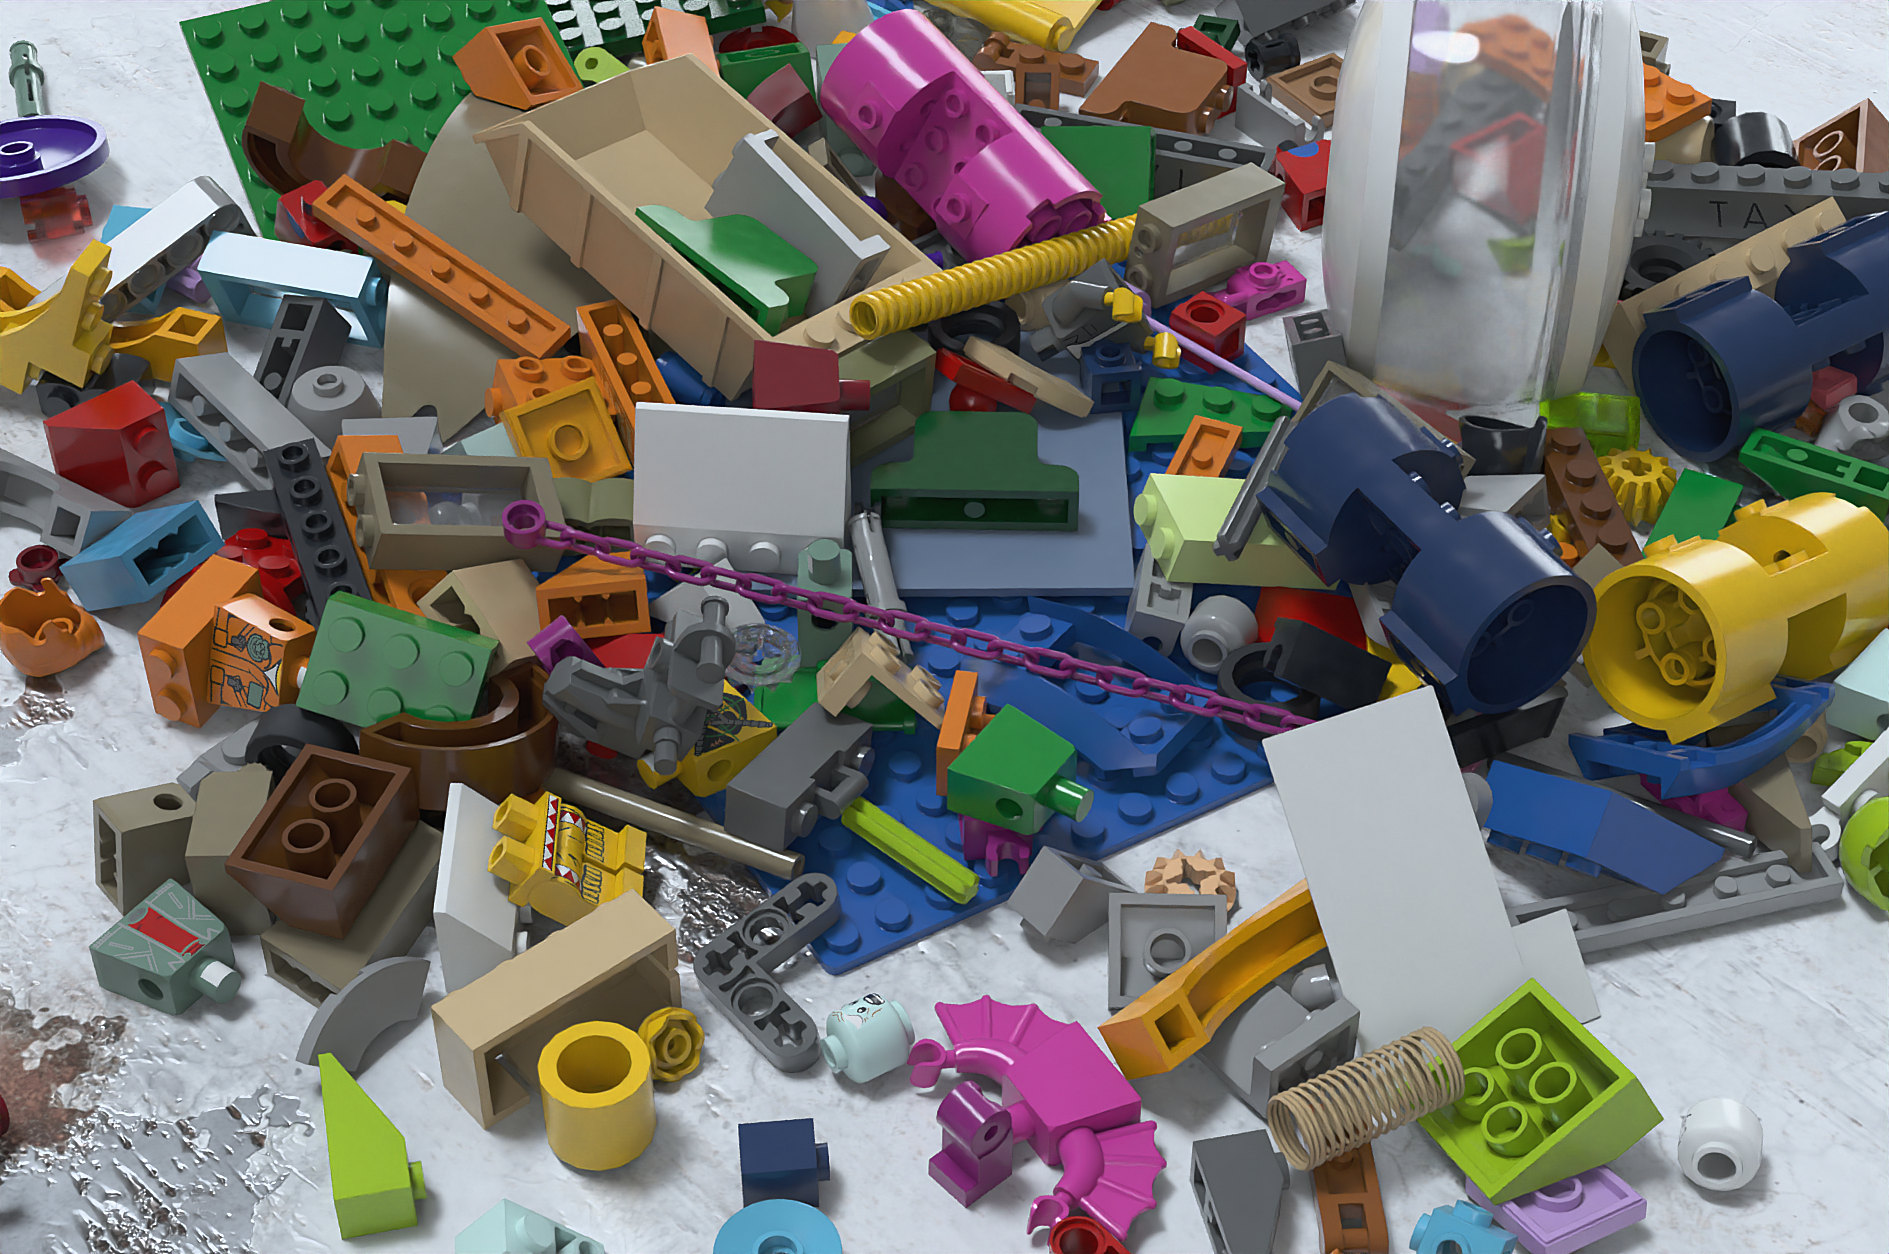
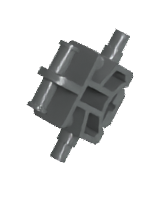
[542,595,736,775]

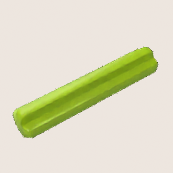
[841,796,980,904]

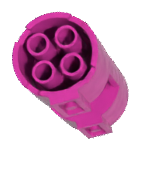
[820,9,1112,300]

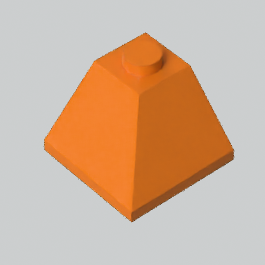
[452,17,584,110]

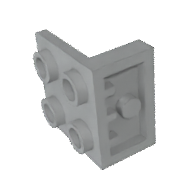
[1194,981,1360,1119]

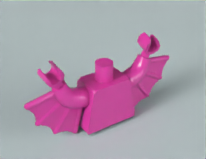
[907,995,1167,1246]

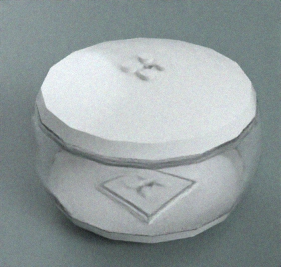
[1321,0,1655,417]

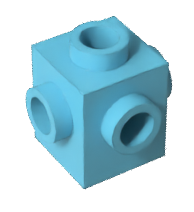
[1409,1200,1519,1254]

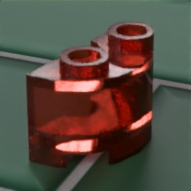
[19,185,93,244]

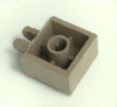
[185,762,277,936]

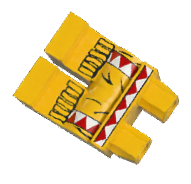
[487,791,647,926]

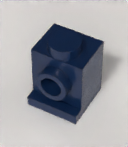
[1079,339,1142,414]

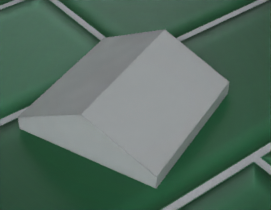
[1107,892,1227,1010]

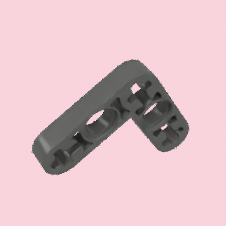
[693,873,842,1073]

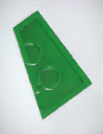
[1128,377,1294,452]

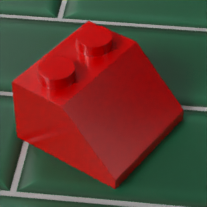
[43,380,181,508]

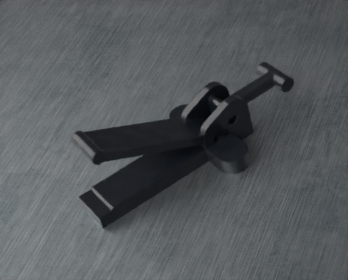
[1417,685,1569,769]

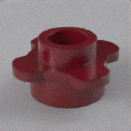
[8,545,69,593]

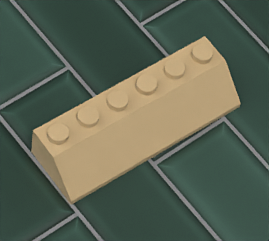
[1602,196,1846,406]

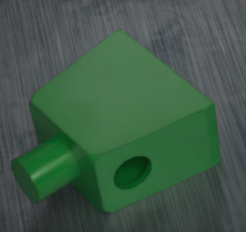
[947,704,1094,835]

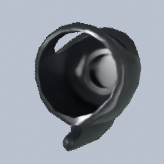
[1459,415,1548,477]

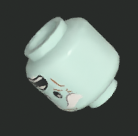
[820,993,915,1083]

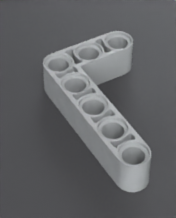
[27,175,257,324]

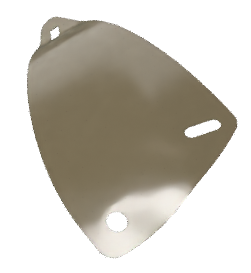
[381,91,616,444]

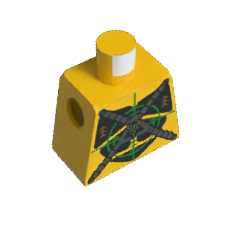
[637,679,777,797]

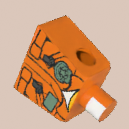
[206,593,317,712]

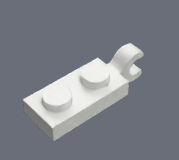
[1809,727,1889,861]

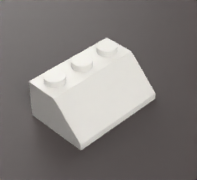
[433,783,535,992]

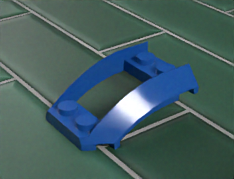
[960,595,1213,780]
[1568,674,1835,800]

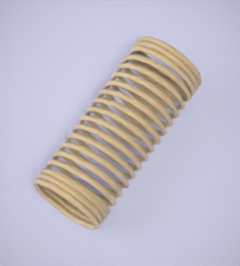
[1267,1026,1466,1172]

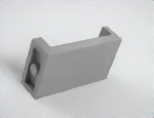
[704,129,891,318]

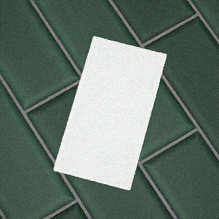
[1262,685,1528,1101]

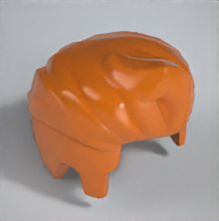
[0,577,105,677]

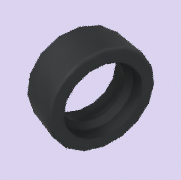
[928,301,1021,362]
[1217,642,1321,742]
[244,704,359,787]

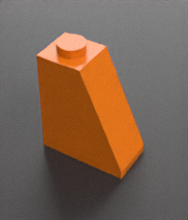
[536,551,651,639]

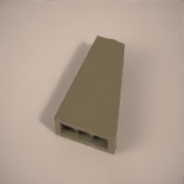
[260,819,444,1009]

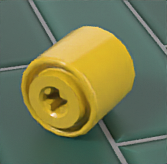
[537,1021,657,1171]

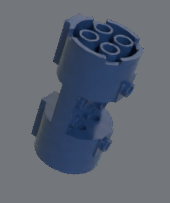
[1632,211,1889,462]
[1255,392,1597,717]

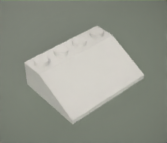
[633,402,851,575]

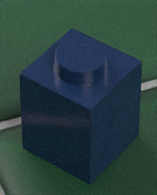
[738,1118,830,1208]

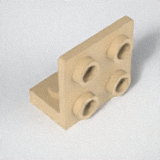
[816,626,945,730]

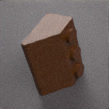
[224,743,420,940]

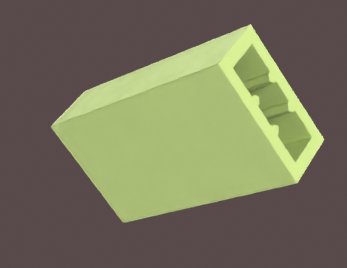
[1134,473,1340,590]

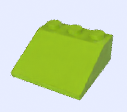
[1397,977,1664,1206]

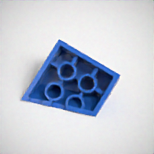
[1482,760,1725,895]

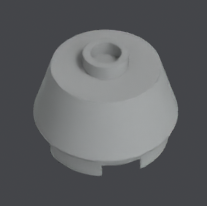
[287,366,382,451]

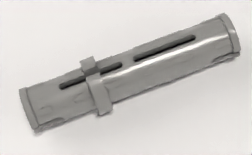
[847,512,914,665]

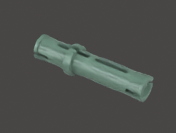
[8,40,45,118]

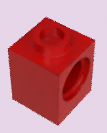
[1169,291,1247,375]

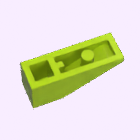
[318,1052,427,1239]

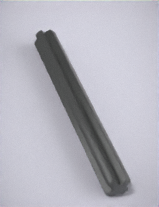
[1212,416,1299,561]

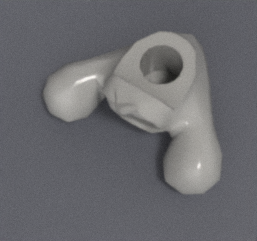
[1814,395,1889,461]

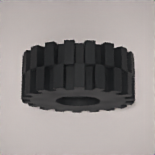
[1618,230,1716,301]

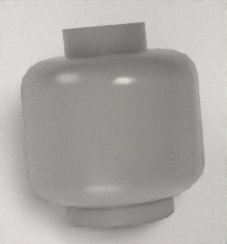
[1180,595,1258,675]

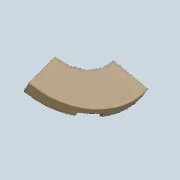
[963,335,1094,418]

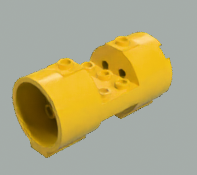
[1582,492,1889,745]

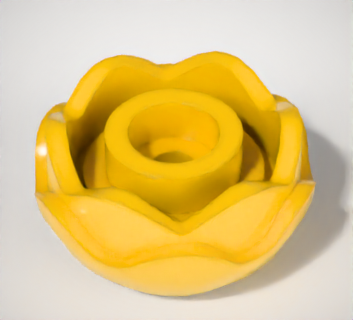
[637,1007,705,1082]

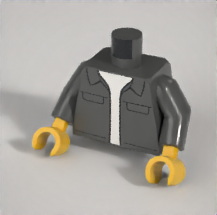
[1029,258,1181,369]

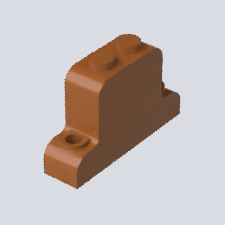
[1078,22,1233,136]

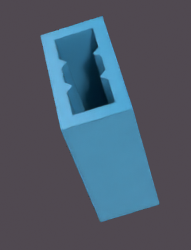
[59,500,226,611]

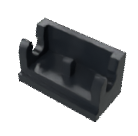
[1263,617,1392,711]

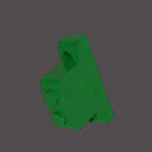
[635,205,818,337]

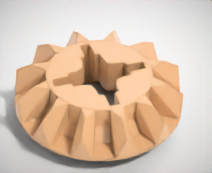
[1144,849,1236,912]

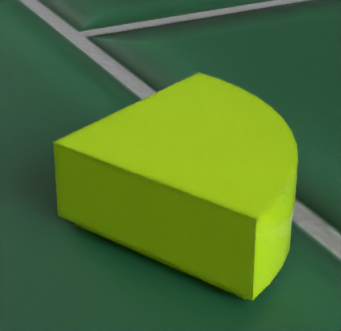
[1810,741,1873,787]

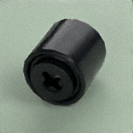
[1710,111,1801,169]

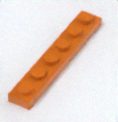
[312,174,571,360]

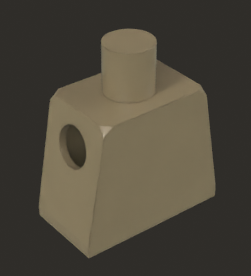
[93,782,196,916]

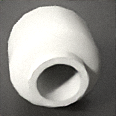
[1678,1097,1763,1191]

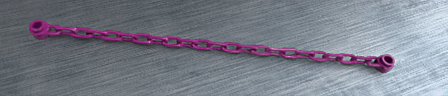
[502,500,1318,735]

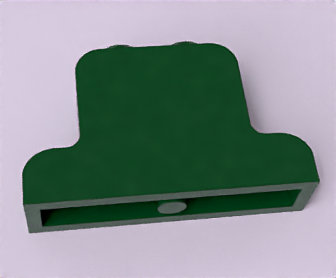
[870,411,1079,531]

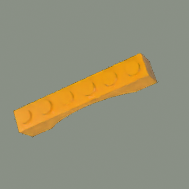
[0,266,228,382]
[1097,878,1327,1081]

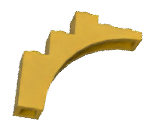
[0,239,114,395]

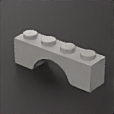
[0,448,133,557]

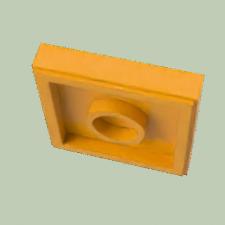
[499,376,633,483]

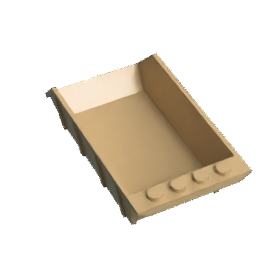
[472,53,943,402]

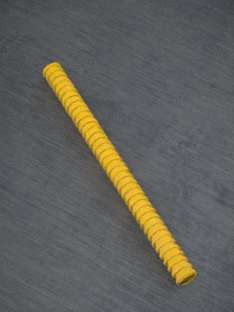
[849,213,1228,340]

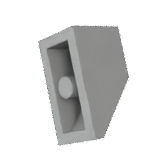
[1006,846,1138,944]

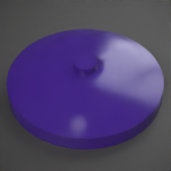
[0,115,110,199]

